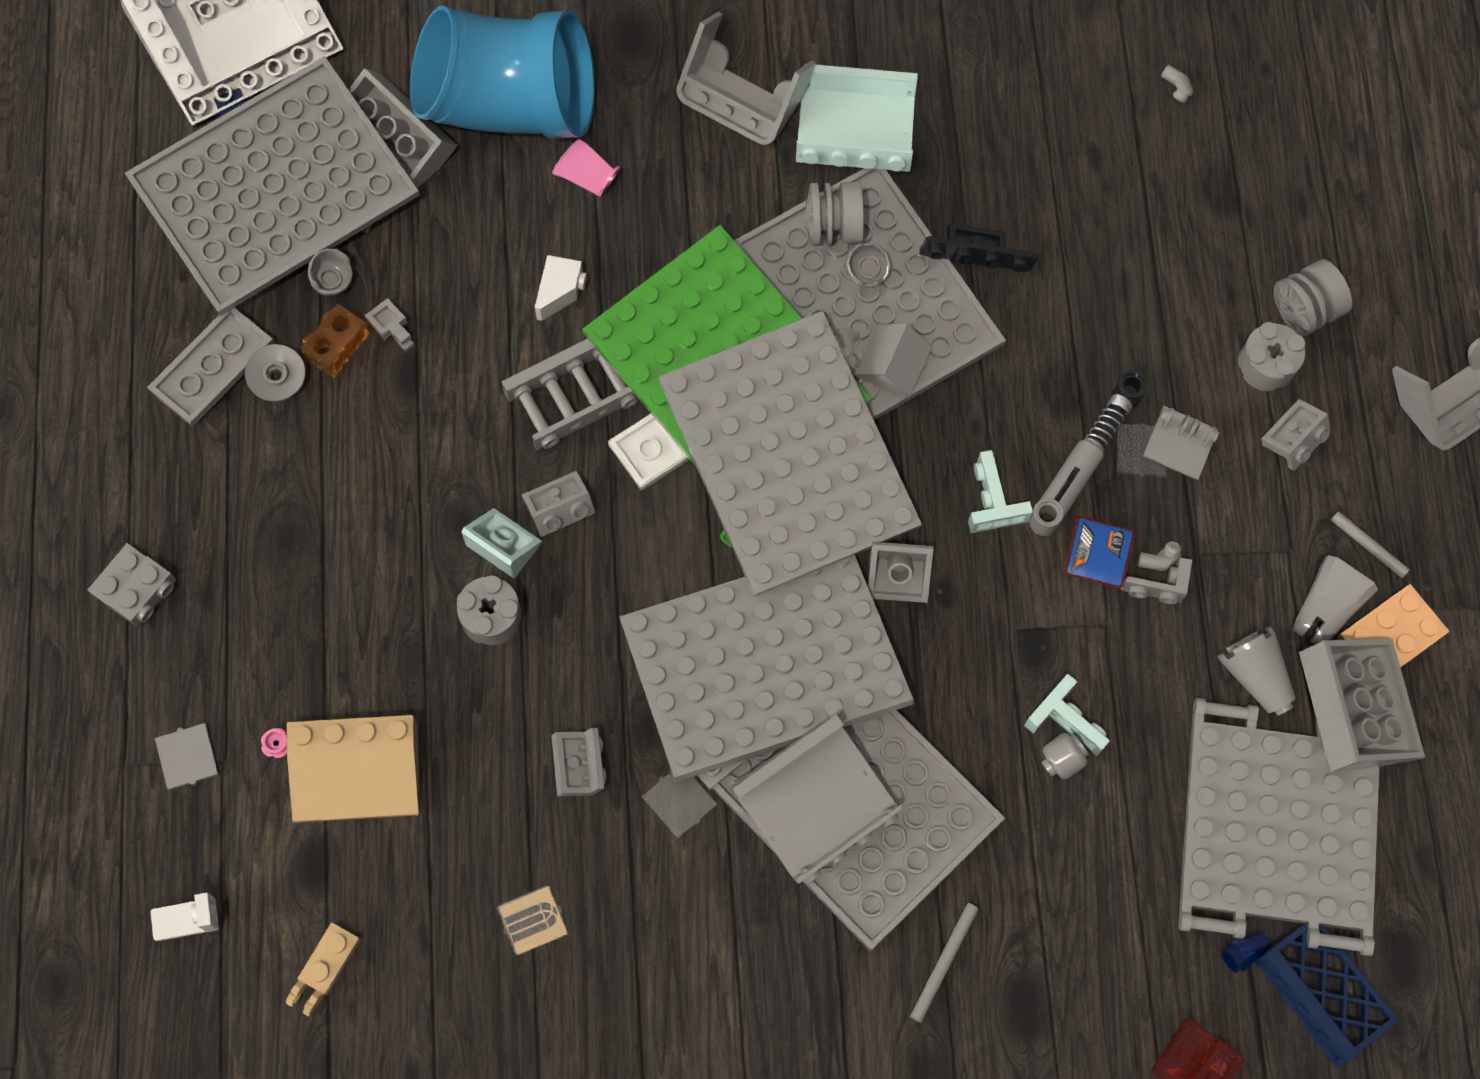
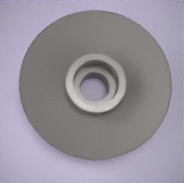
[245,344,305,402]

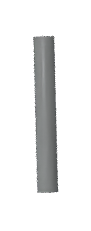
[1331,511,1410,578]

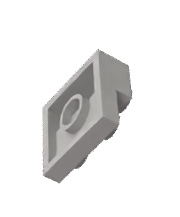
[87,543,176,627]

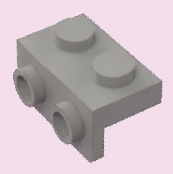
[551,728,606,796]

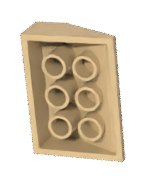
[287,715,419,823]

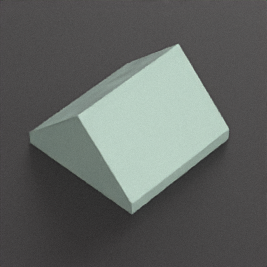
[461,508,542,578]

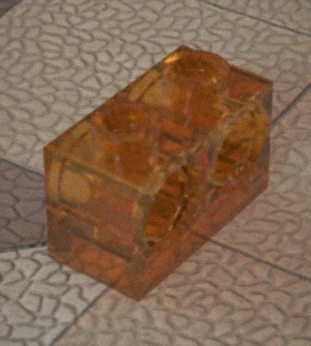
[301,304,370,378]

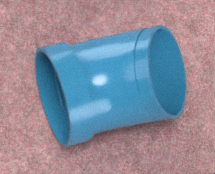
[410,5,595,139]

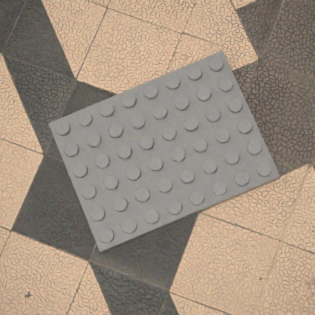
[125,56,420,315]
[734,169,1006,420]
[658,311,922,597]
[619,555,913,782]
[712,710,1005,952]

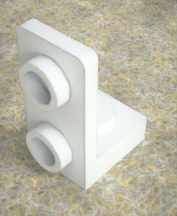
[151,893,219,941]

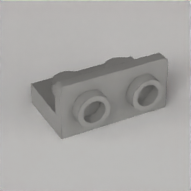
[1261,399,1331,471]
[522,471,595,536]

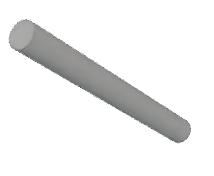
[910,903,979,1023]

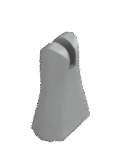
[1292,555,1378,645]

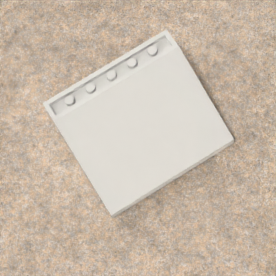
[120,0,343,127]

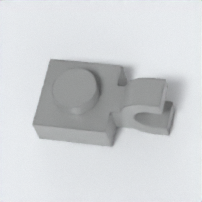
[365,298,415,353]

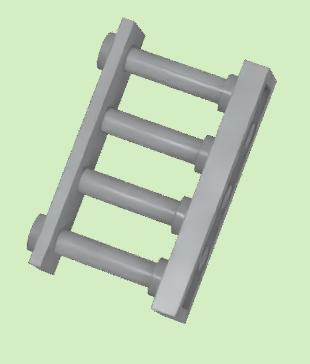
[502,339,638,451]

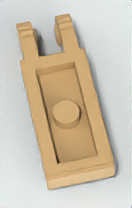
[286,922,360,1017]

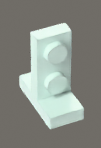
[968,450,1033,533]
[1024,674,1110,756]

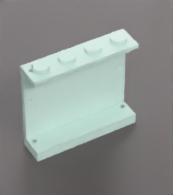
[796,64,918,172]

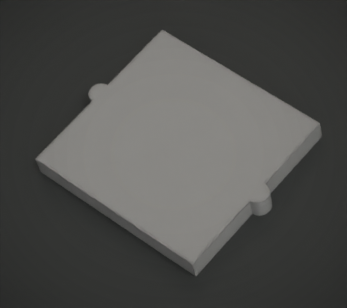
[155,723,219,790]

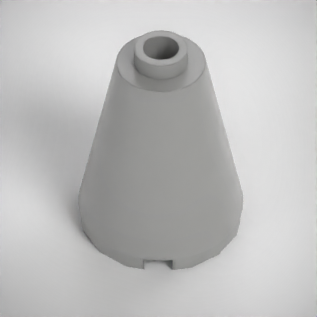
[1217,626,1296,716]

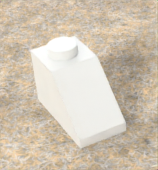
[535,255,587,321]

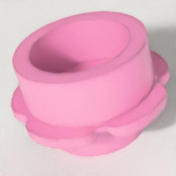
[261,728,287,758]

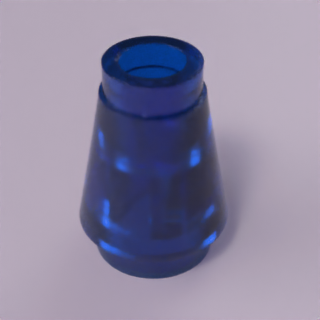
[1221,931,1271,973]

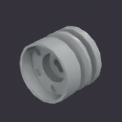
[806,182,863,245]
[1273,259,1352,336]

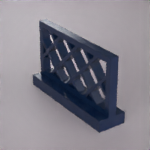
[1254,923,1399,1068]

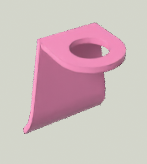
[552,139,620,197]

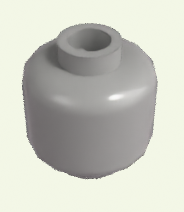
[1041,733,1089,780]

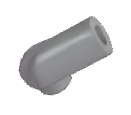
[1161,65,1193,103]
[1137,541,1181,571]

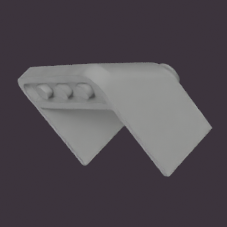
[676,12,816,145]
[1392,311,1480,450]

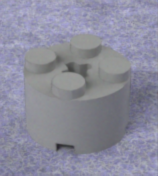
[1238,322,1305,391]
[457,575,521,645]

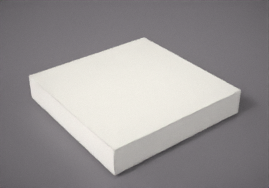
[608,414,690,491]

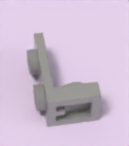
[1122,557,1192,604]

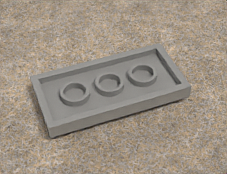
[147,308,275,427]

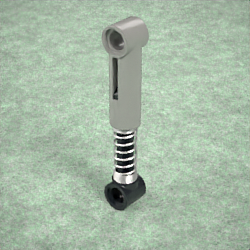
[1029,370,1148,536]

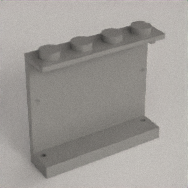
[730,714,903,884]

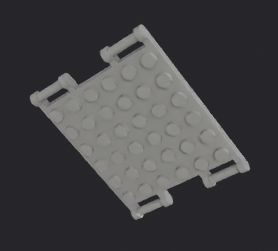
[1178,697,1379,956]

